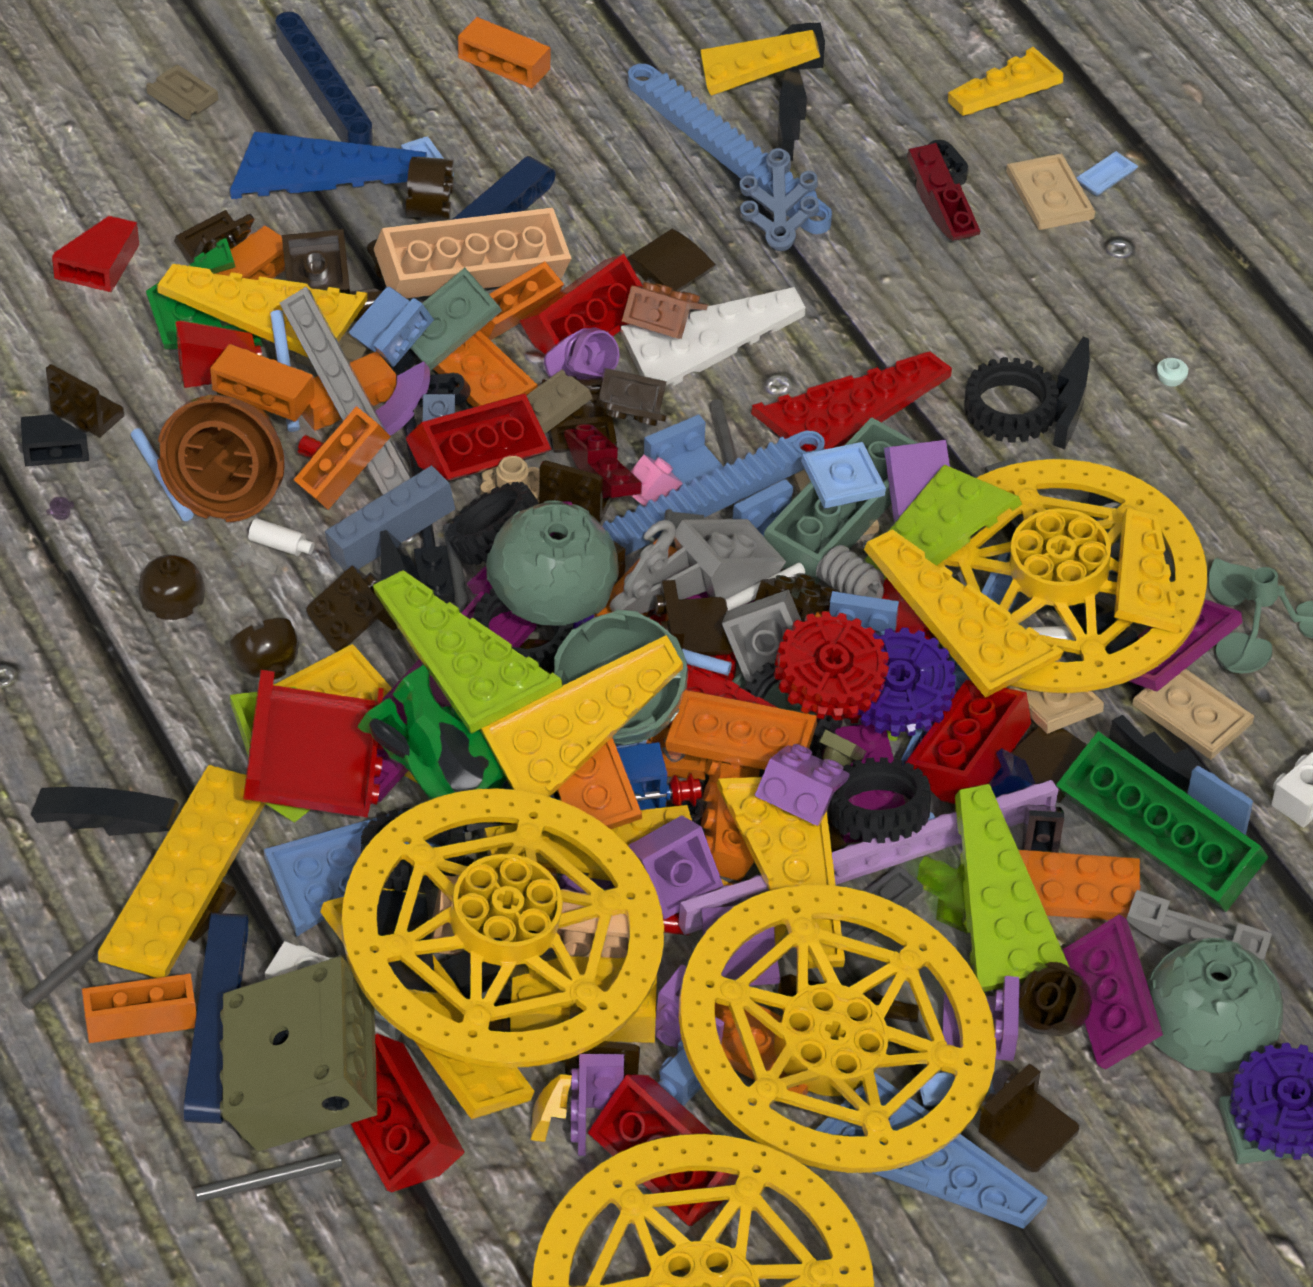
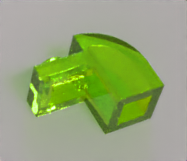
[917,856,968,934]

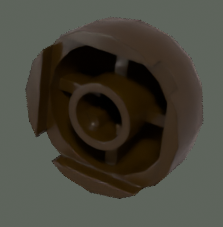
[138,554,205,620]
[230,618,299,680]
[1019,962,1092,1037]

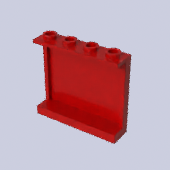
[243,670,384,818]

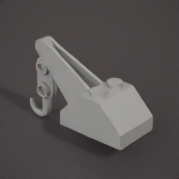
[609,519,786,614]

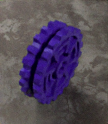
[857,628,956,737]
[1230,1043,1313,1160]

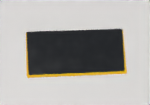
[371,888,437,994]

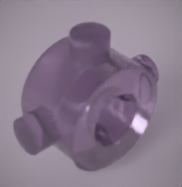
[46,497,74,520]

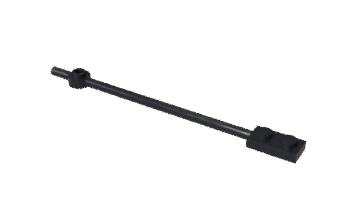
[387,348,455,603]

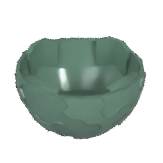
[486,501,619,625]
[554,609,688,745]
[1147,938,1283,1073]

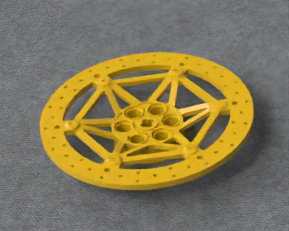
[937,459,1207,693]
[341,789,664,1068]
[678,884,996,1173]
[532,1134,874,1287]

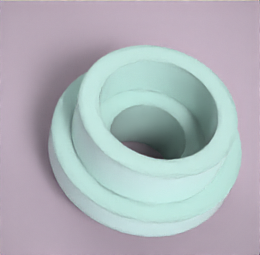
[1157,358,1188,387]

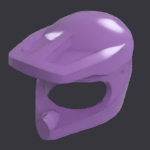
[544,328,620,379]

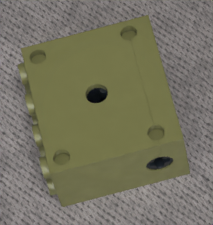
[220,956,377,1152]

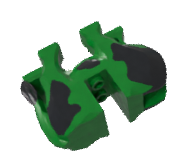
[357,665,507,800]

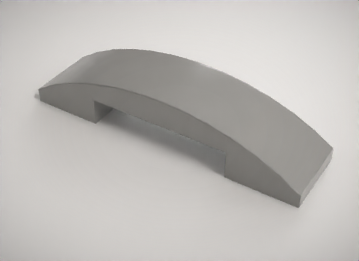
[1127,890,1272,960]

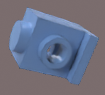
[658,1040,702,1106]

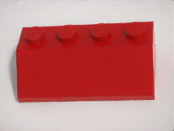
[519,253,643,355]
[406,393,552,481]
[905,680,1032,804]
[350,1033,465,1192]
[588,1074,739,1226]

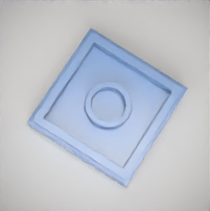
[801,442,886,509]

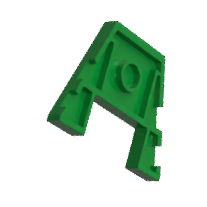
[146,238,262,349]

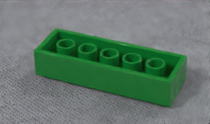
[1056,731,1268,912]

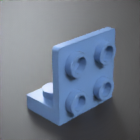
[349,287,434,367]
[644,415,724,491]
[733,479,793,536]
[829,591,899,636]
[1188,766,1253,835]

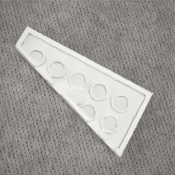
[621,287,805,386]

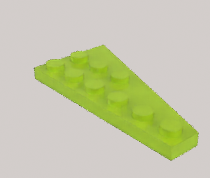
[864,464,1022,580]
[373,570,563,734]
[955,784,1069,992]

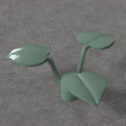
[1209,558,1313,673]

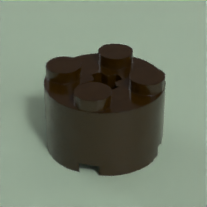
[406,157,454,219]

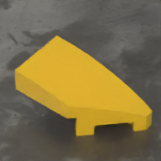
[530,1074,572,1142]

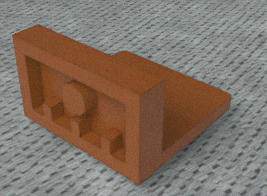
[622,282,708,339]

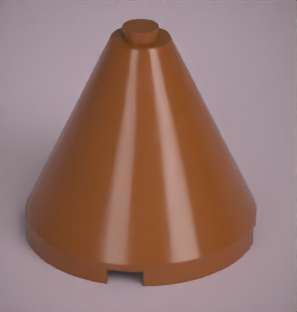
[157,395,285,522]

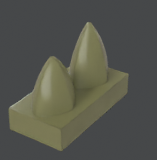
[819,729,867,766]

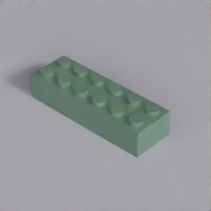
[764,417,917,584]

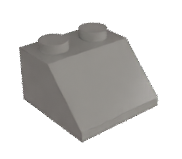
[722,590,801,683]

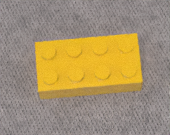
[510,956,657,1043]

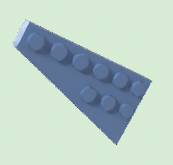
[264,807,465,937]
[815,1072,1048,1229]

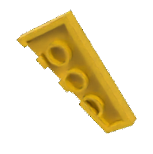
[700,30,820,96]
[948,47,1063,116]
[1114,508,1182,633]

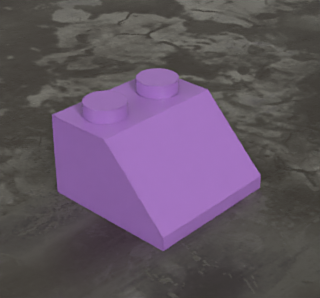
[628,815,723,919]

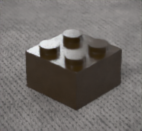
[282,229,350,294]

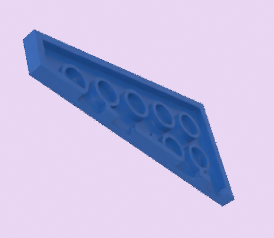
[230,132,427,199]

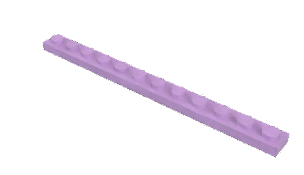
[678,780,1059,935]

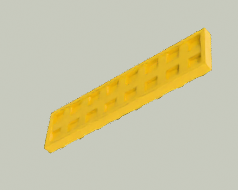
[98,765,265,978]
[320,897,535,1120]

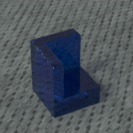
[990,748,1035,798]

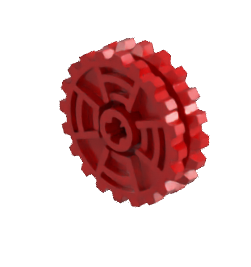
[774,611,889,720]

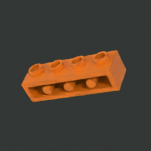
[701,759,760,882]

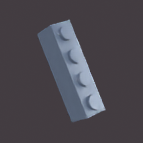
[325,465,455,571]

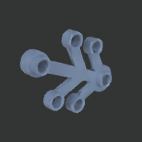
[740,148,819,251]

